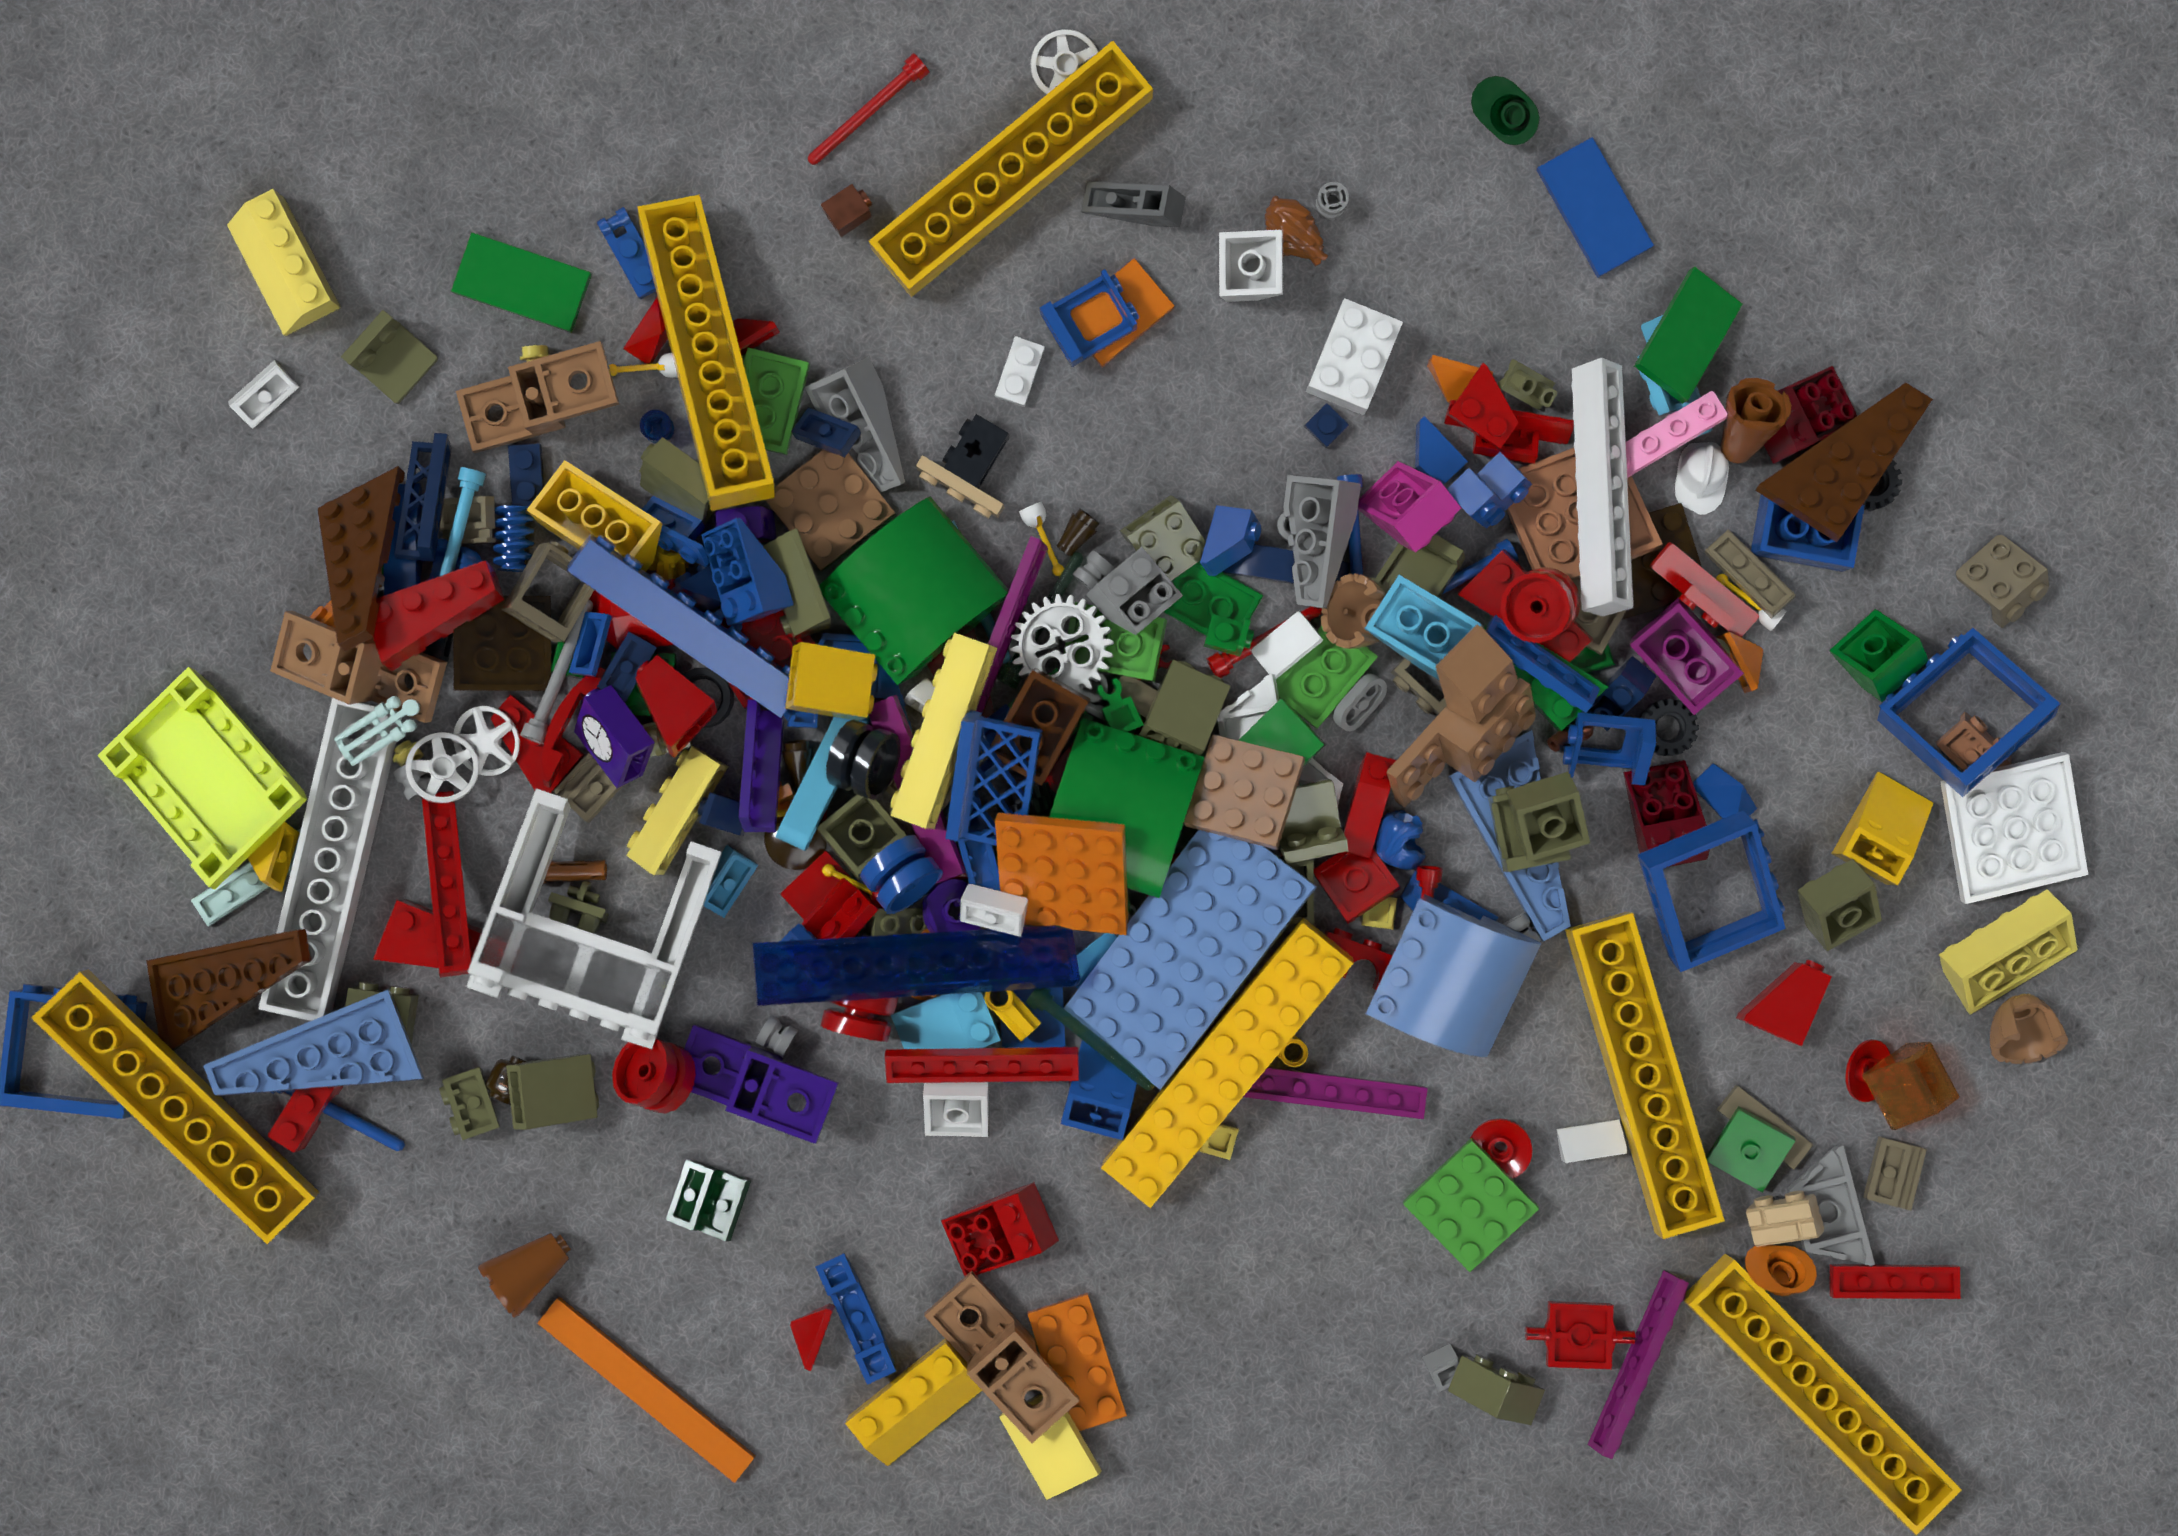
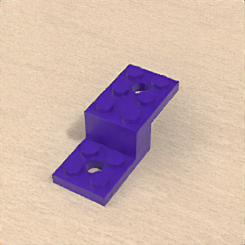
[684,1024,839,1144]

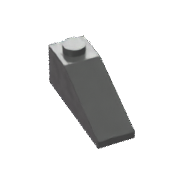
[1081,181,1186,228]

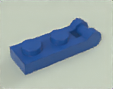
[597,207,656,300]

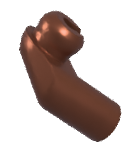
[1547,722,1594,752]

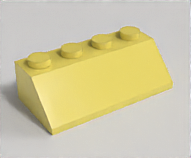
[227,189,341,336]
[626,746,729,875]
[1939,890,2078,1015]

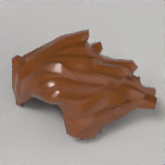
[1264,196,1328,267]

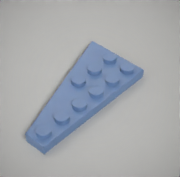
[1448,730,1571,942]
[203,990,424,1096]

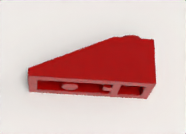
[1343,752,1397,859]

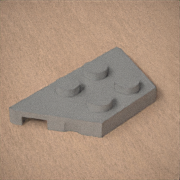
[1786,1144,1875,1266]

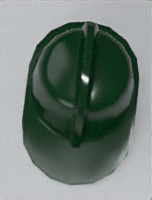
[1471,76,1540,145]

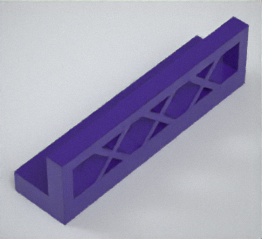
[739,700,784,832]

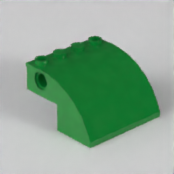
[819,496,1009,685]
[1049,718,1205,898]

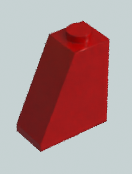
[635,655,717,758]
[1736,960,1832,1046]

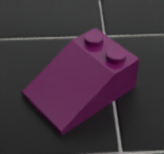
[1630,597,1744,715]

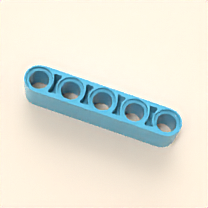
[776,715,870,851]

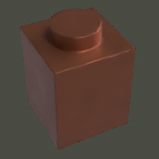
[821,184,873,237]

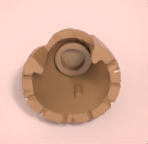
[1321,574,1386,649]
[1990,993,2068,1064]

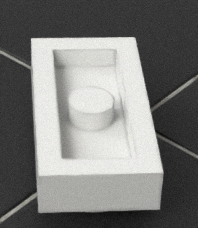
[995,336,1045,407]

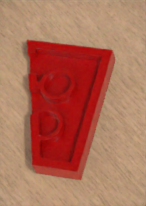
[490,694,584,794]

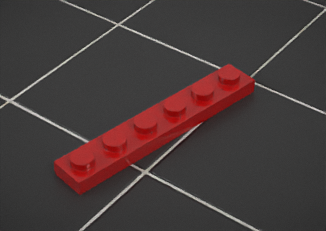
[422,791,472,978]
[885,1047,1079,1083]

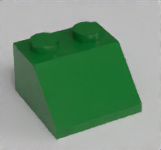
[1829,609,1929,702]

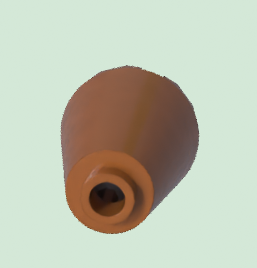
[1721,378,1791,464]
[478,1233,571,1319]

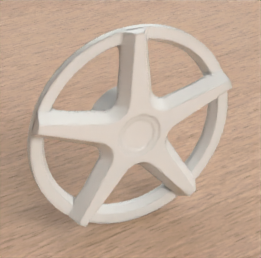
[1031,29,1098,94]
[451,706,520,776]
[406,732,479,803]

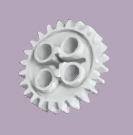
[1010,594,1114,693]

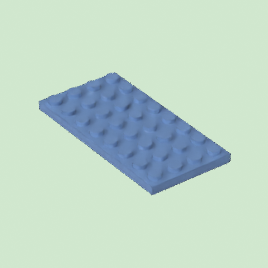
[1062,830,1317,1090]

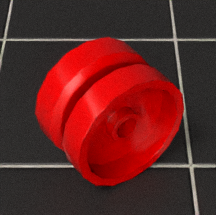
[1500,567,1581,643]
[820,982,899,1042]
[612,1037,696,1114]

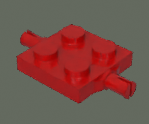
[1525,1301,1635,1370]

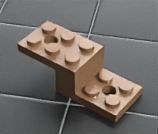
[456,341,619,453]
[270,611,447,723]
[1387,678,1536,808]
[924,1271,1080,1443]

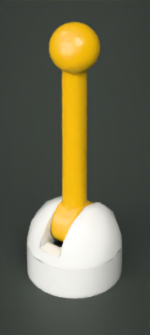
[609,353,678,378]
[1019,501,1064,576]
[1716,574,1787,631]

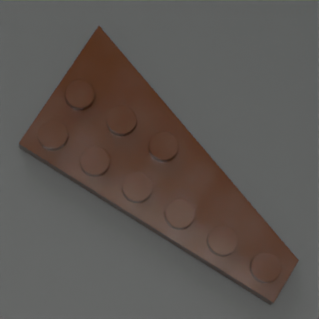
[1755,383,1933,542]
[317,466,405,652]
[146,929,311,1051]

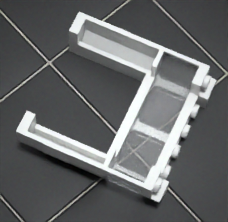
[466,789,721,1049]

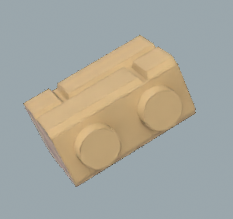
[1746,1190,1824,1247]

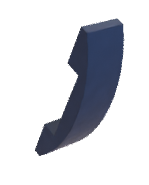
[1222,544,1350,584]

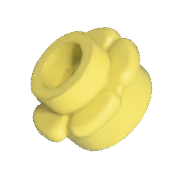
[520,345,549,362]
[393,740,424,767]

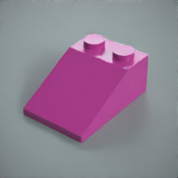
[1358,461,1461,553]

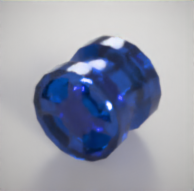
[639,409,675,444]

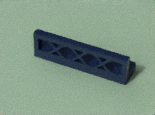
[394,433,452,562]

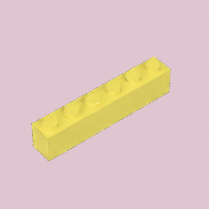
[890,633,997,829]

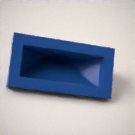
[569,612,612,677]
[1693,763,1757,819]

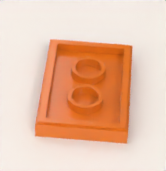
[1070,258,1174,368]

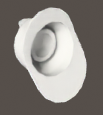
[1675,442,1729,515]

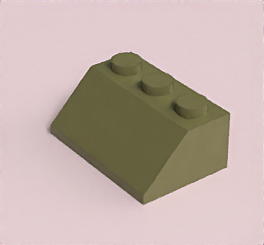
[763,528,831,641]

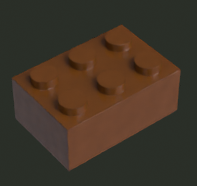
[990,668,1091,786]

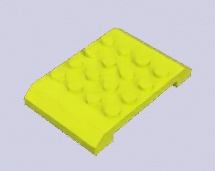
[98,667,308,889]

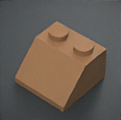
[1435,625,1518,724]

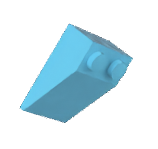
[1365,575,1482,680]
[891,979,1002,1049]

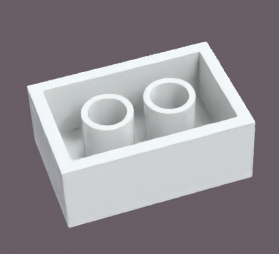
[1306,298,1403,415]

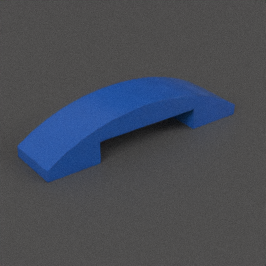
[815,1253,897,1385]

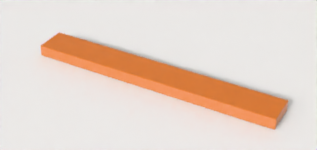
[537,1297,756,1483]

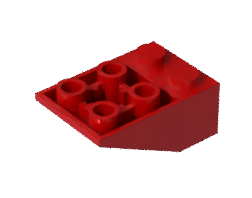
[941,1182,1059,1276]

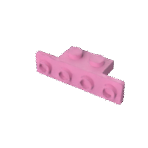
[1626,391,1727,478]

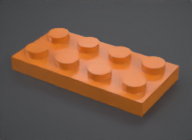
[1027,1293,1127,1431]

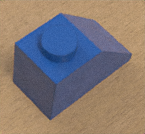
[1415,416,1468,485]
[1200,505,1261,576]

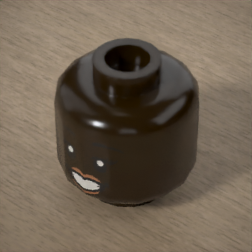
[486,1055,526,1105]

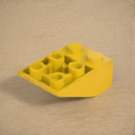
[1831,772,1933,885]

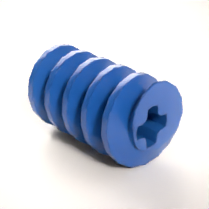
[493,505,535,572]

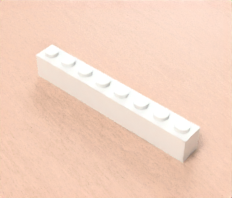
[1571,358,1633,616]

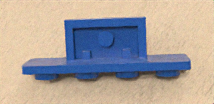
[642,496,709,567]

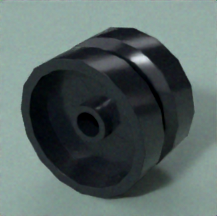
[826,719,900,800]

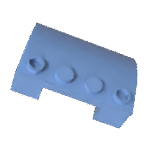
[1366,894,1541,1057]

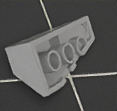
[805,357,905,492]
[1283,475,1361,608]

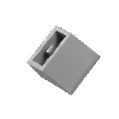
[1086,547,1183,635]

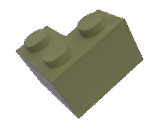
[1448,1354,1545,1425]

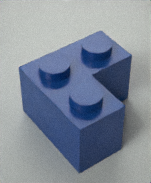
[1447,452,1532,529]

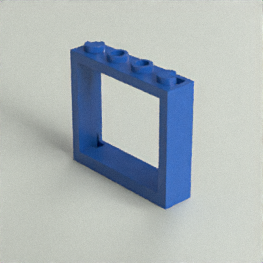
[1877,628,2060,797]
[1637,810,1786,972]
[0,984,147,1119]

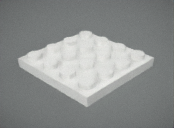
[1940,752,2088,904]

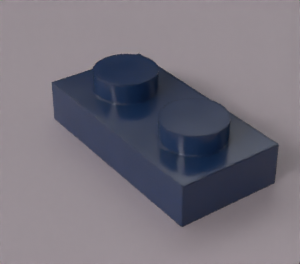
[791,408,861,458]
[508,443,544,507]
[597,632,657,703]

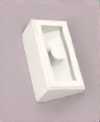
[228,360,299,429]
[1251,611,1323,679]
[960,884,1028,937]
[1556,1119,1628,1163]

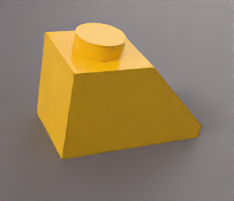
[248,822,300,892]

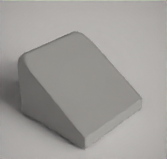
[1422,1344,1459,1392]

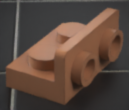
[1936,712,2011,771]

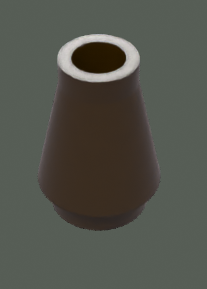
[1056,508,1100,557]
[781,740,813,787]

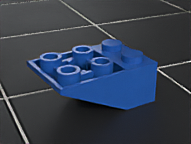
[701,518,794,626]
[1061,1029,1139,1140]

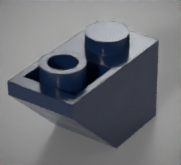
[671,563,721,611]
[1586,656,1656,731]
[697,792,745,836]

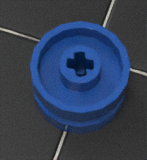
[860,835,943,914]

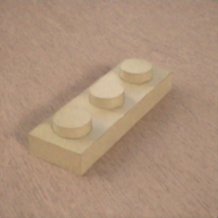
[916,455,1005,519]

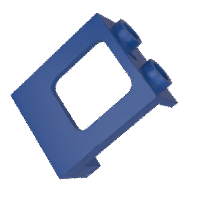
[1039,269,1139,367]
[1563,712,1656,785]

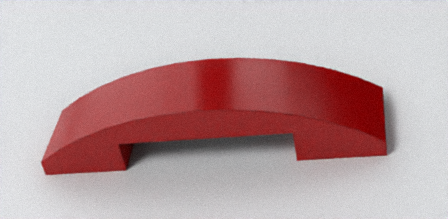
[542,667,606,788]

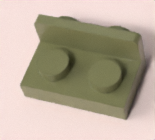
[439,1067,500,1140]

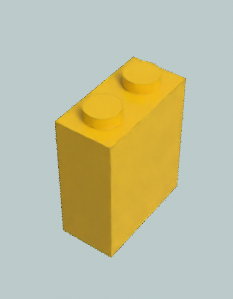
[785,642,878,721]

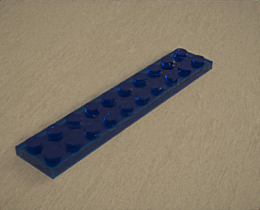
[753,925,1080,1006]

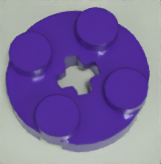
[922,879,981,943]

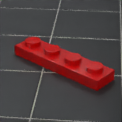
[1830,1264,1960,1299]

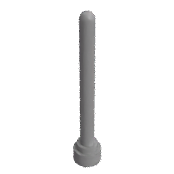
[520,600,593,745]

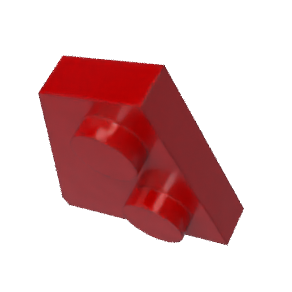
[1447,363,1519,450]

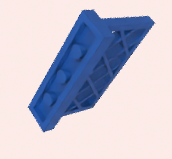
[945,710,1042,846]

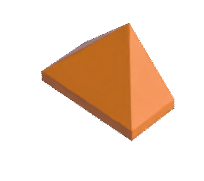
[1427,355,1493,403]
[1717,632,1763,693]

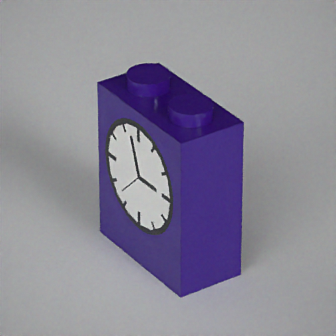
[574,685,655,788]

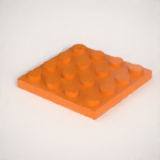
[995,813,1128,935]

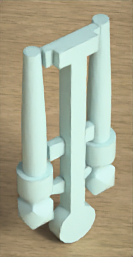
[334,696,420,766]

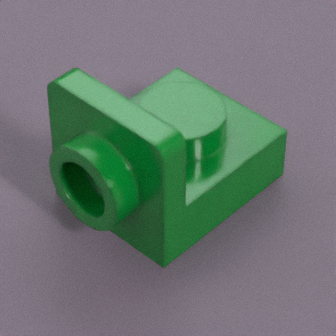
[1203,614,1254,657]

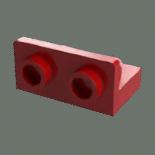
[802,878,879,957]

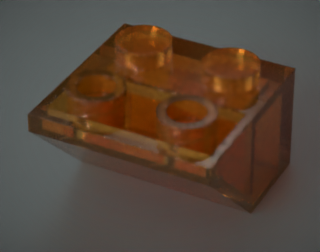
[1862,1042,1960,1130]

